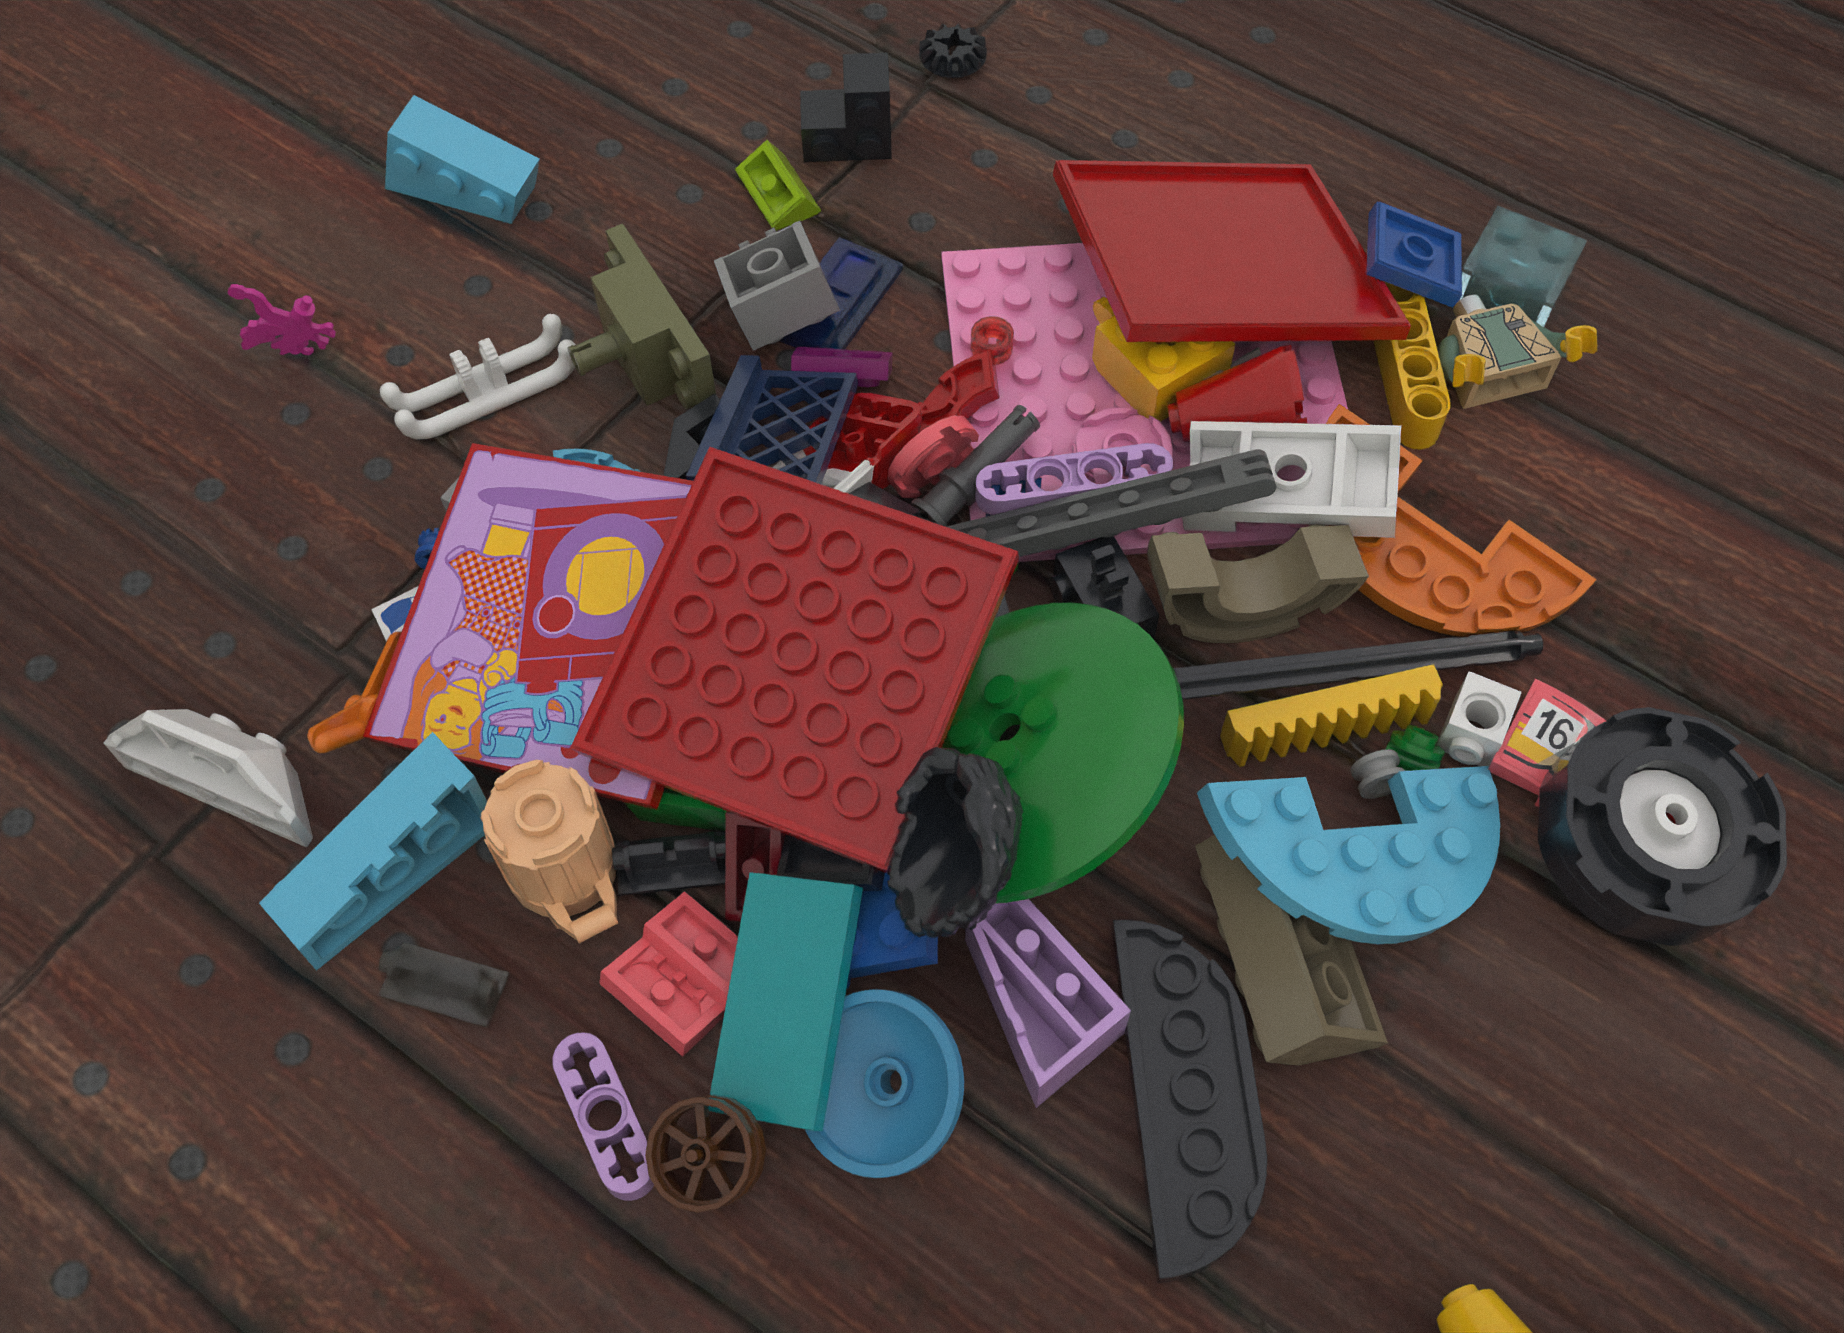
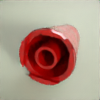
[1167,344,1308,442]

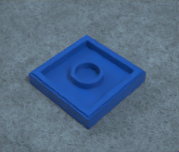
[1366,201,1462,308]

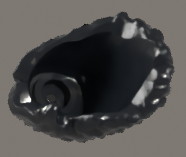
[887,747,1024,938]

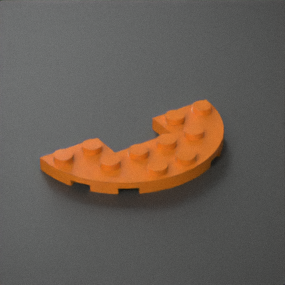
[1325,404,1597,637]

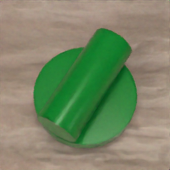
[1385,725,1445,771]

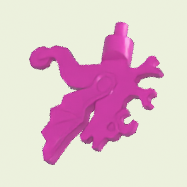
[227,284,336,355]

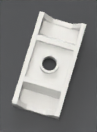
[1182,421,1401,538]

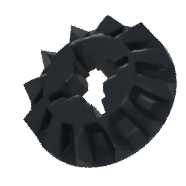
[919,23,987,78]

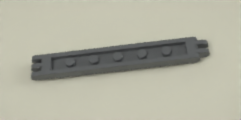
[947,449,1276,557]

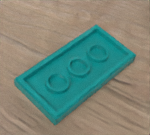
[709,872,863,1131]

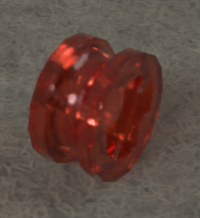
[970,316,1014,365]

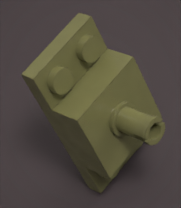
[567,223,716,410]

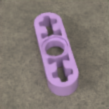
[552,1033,654,1201]

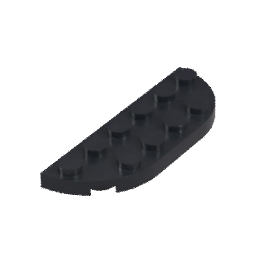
[1111,920,1267,1284]

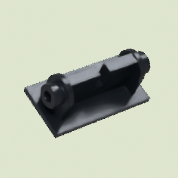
[612,831,726,896]

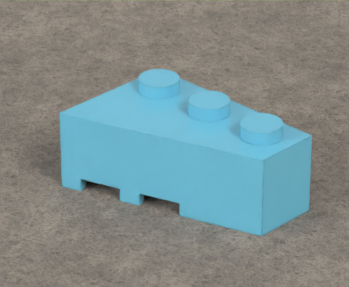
[385,95,540,224]

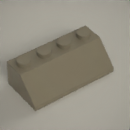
[1195,835,1388,1066]

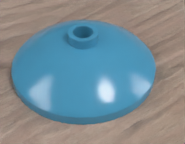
[805,989,964,1178]

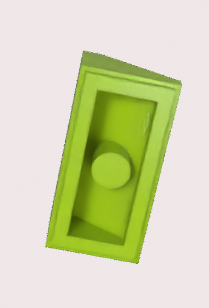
[735,140,821,231]

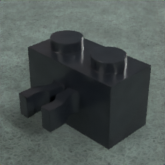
[1049,536,1159,639]

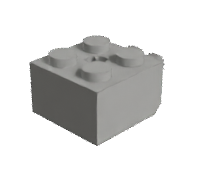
[714,221,840,351]

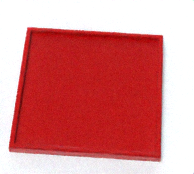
[1053,160,1411,342]

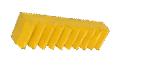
[1220,664,1443,767]

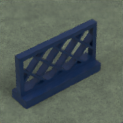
[686,355,858,484]

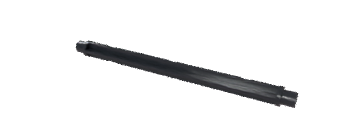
[1173,630,1543,700]

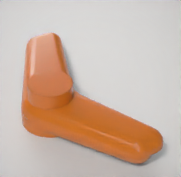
[307,632,401,754]

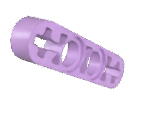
[975,443,1173,515]

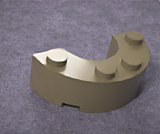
[1147,524,1369,643]

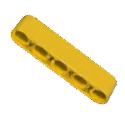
[1373,281,1450,450]

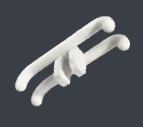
[380,314,576,439]

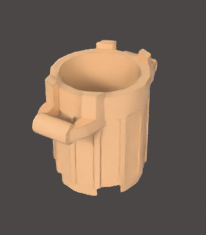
[481,760,618,944]

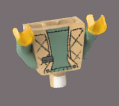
[1438,295,1597,409]

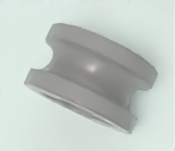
[1350,749,1405,799]

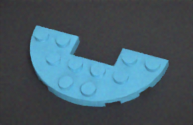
[1197,766,1500,944]

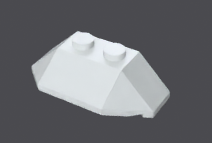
[103,709,313,847]

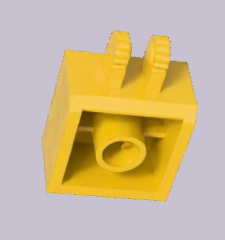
[1092,296,1236,422]

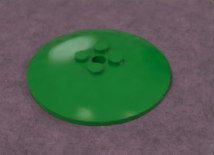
[942,603,1184,903]

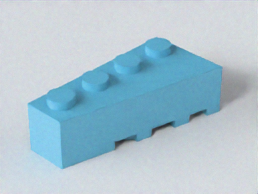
[259,732,487,971]

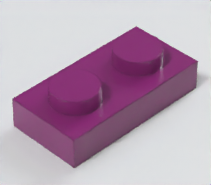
[791,347,893,387]

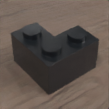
[800,53,892,162]

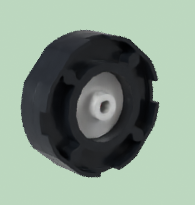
[1538,707,1787,946]

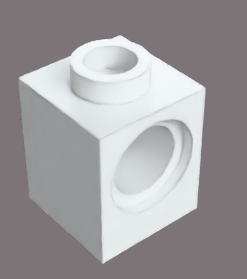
[1437,671,1521,766]

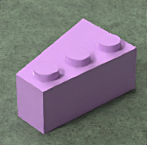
[965,899,1131,1108]

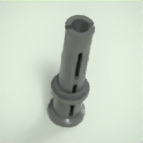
[910,405,1040,527]

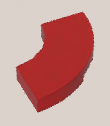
[918,350,1000,433]

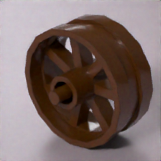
[645,1094,766,1213]

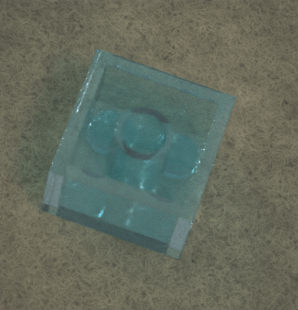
[1460,206,1587,327]

